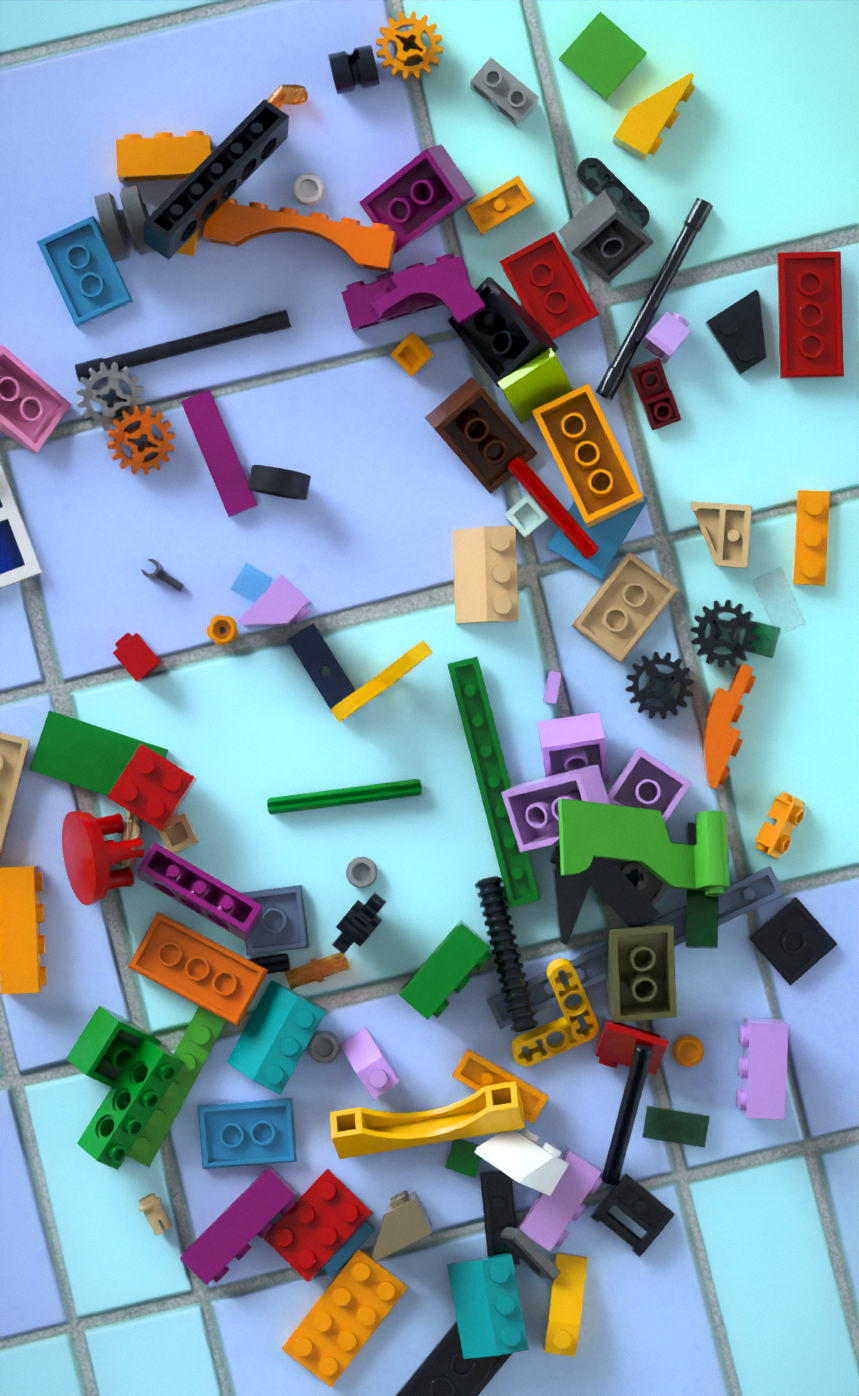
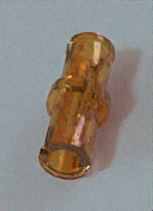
[284,952,350,990]

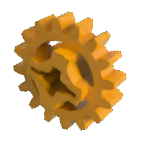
[376,11,443,81]

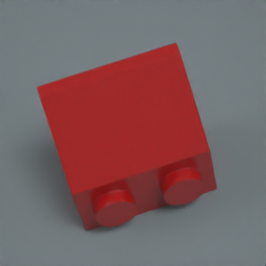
[594,1018,669,1078]

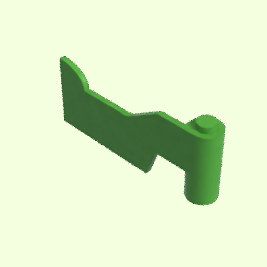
[558,799,730,897]

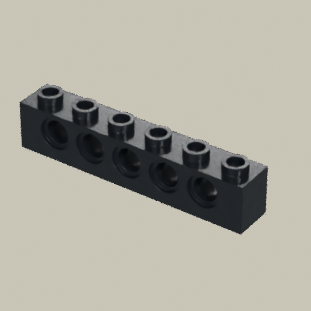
[144,99,289,260]

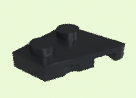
[705,289,766,375]

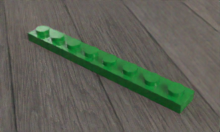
[447,656,540,907]

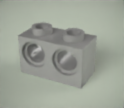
[470,57,539,128]

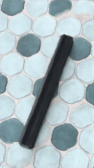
[602,1044,652,1185]

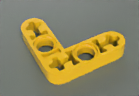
[330,640,433,723]
[510,958,599,1066]

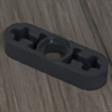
[577,158,650,228]

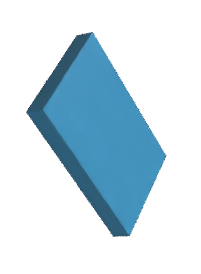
[37,216,133,327]
[546,496,648,580]
[198,1098,297,1169]

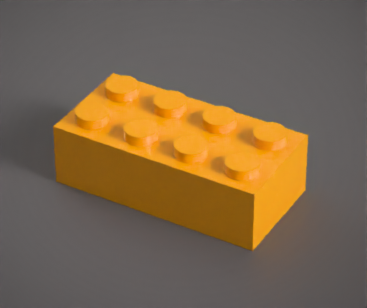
[532,383,644,528]

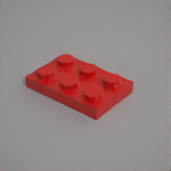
[499,232,599,340]
[263,1169,374,1282]

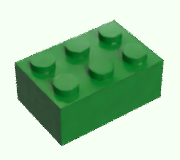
[399,920,490,1020]

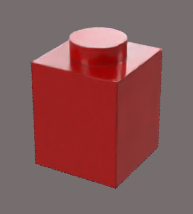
[112,632,163,682]

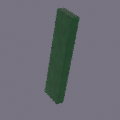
[686,823,719,949]

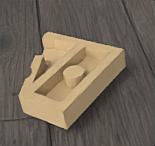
[691,501,753,569]

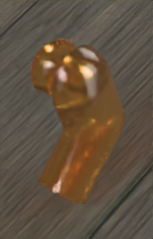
[266,84,308,109]

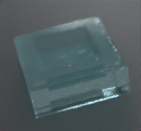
[230,562,273,603]

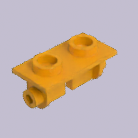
[755,792,805,859]

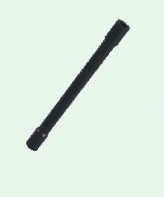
[595,198,713,400]
[75,309,291,383]

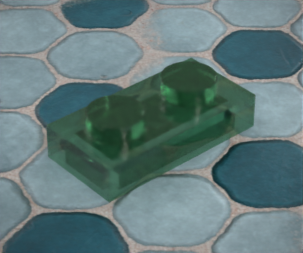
[642,1105,710,1148]

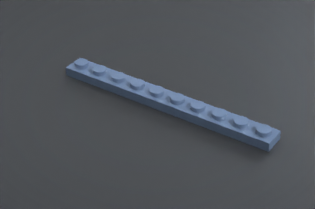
[487,866,784,1029]

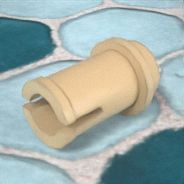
[138,1193,173,1235]

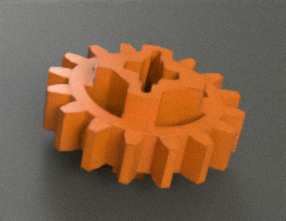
[107,406,176,475]

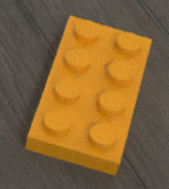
[281,1248,408,1387]

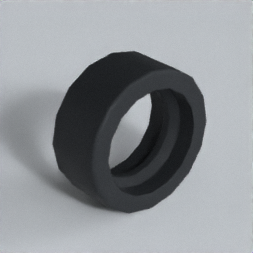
[248,465,311,500]

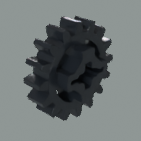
[690,600,760,668]
[625,652,694,720]
[332,892,386,954]

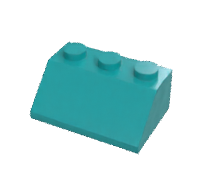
[227,980,327,1095]
[447,1253,529,1359]

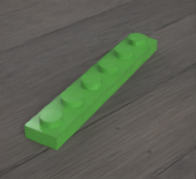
[127,1006,227,1167]

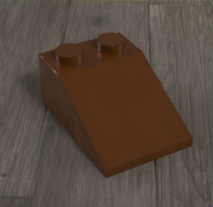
[425,377,538,494]

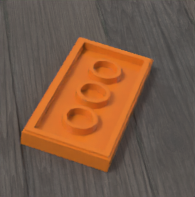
[128,912,268,1027]

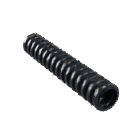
[475,876,538,1032]

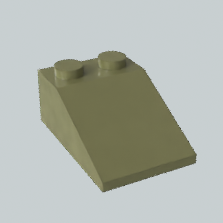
[606,924,677,1023]

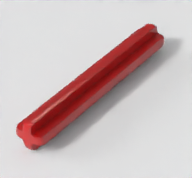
[508,457,598,559]

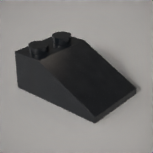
[448,277,559,387]
[549,847,590,945]

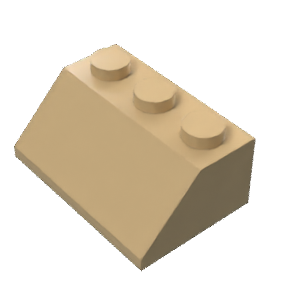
[452,526,519,624]

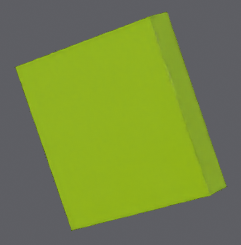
[498,348,573,424]

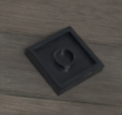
[748,897,837,986]

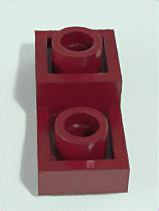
[629,358,681,431]

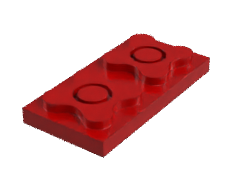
[777,251,844,379]

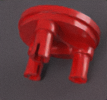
[62,811,144,905]

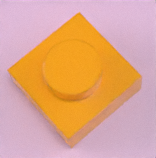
[390,332,434,377]

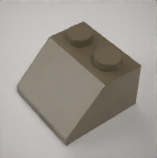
[372,1190,432,1262]

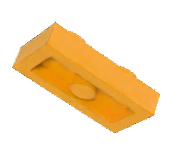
[465,175,535,236]

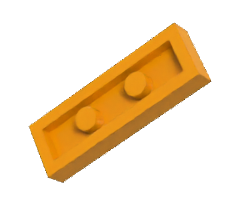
[793,490,830,586]
[452,1048,549,1124]

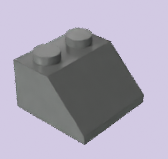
[559,189,654,283]

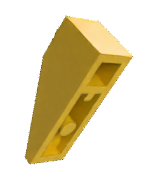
[543,1253,587,1357]

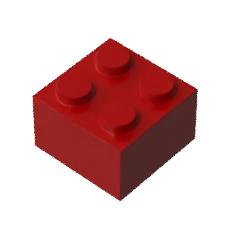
[107,744,197,832]

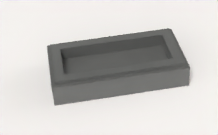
[500,1227,561,1280]

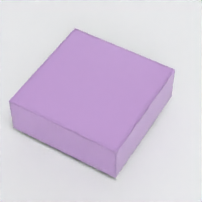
[543,671,561,704]

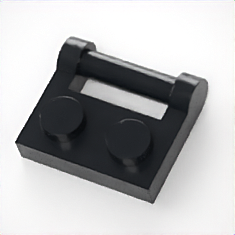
[590,1173,675,1257]

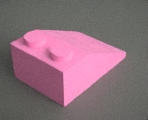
[0,344,71,453]

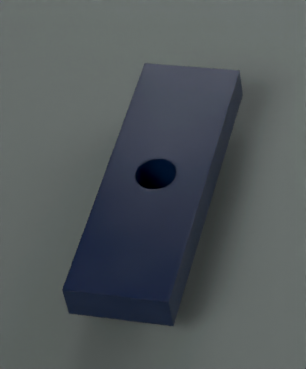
[287,623,356,709]

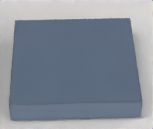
[241,885,309,955]

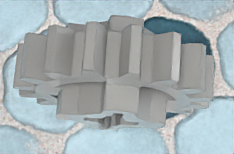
[76,362,145,431]

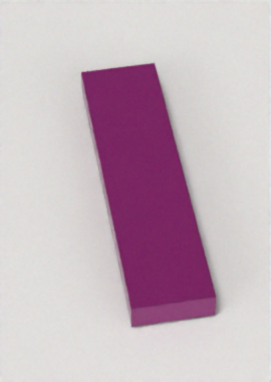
[181,390,258,517]

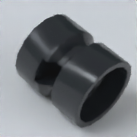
[328,45,380,95]

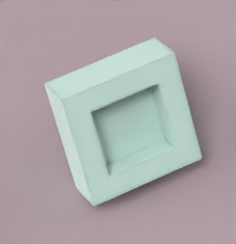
[504,494,548,539]

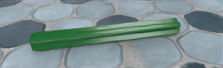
[267,779,422,815]

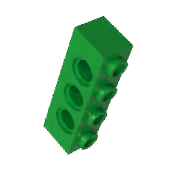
[77,1037,184,1170]

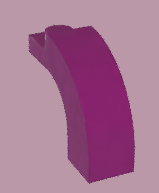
[371,266,485,326]

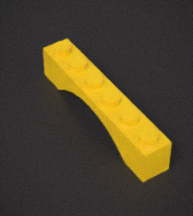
[330,1081,525,1159]

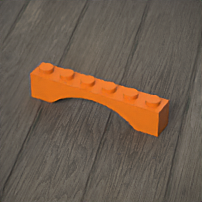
[203,198,397,273]

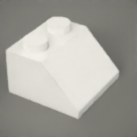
[474,1128,570,1196]

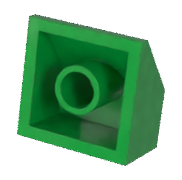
[66,1005,161,1087]

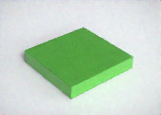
[559,11,647,101]

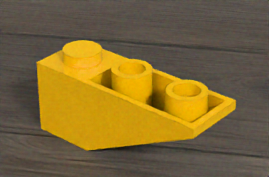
[612,73,696,160]

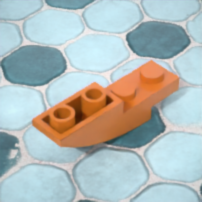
[703,664,756,789]

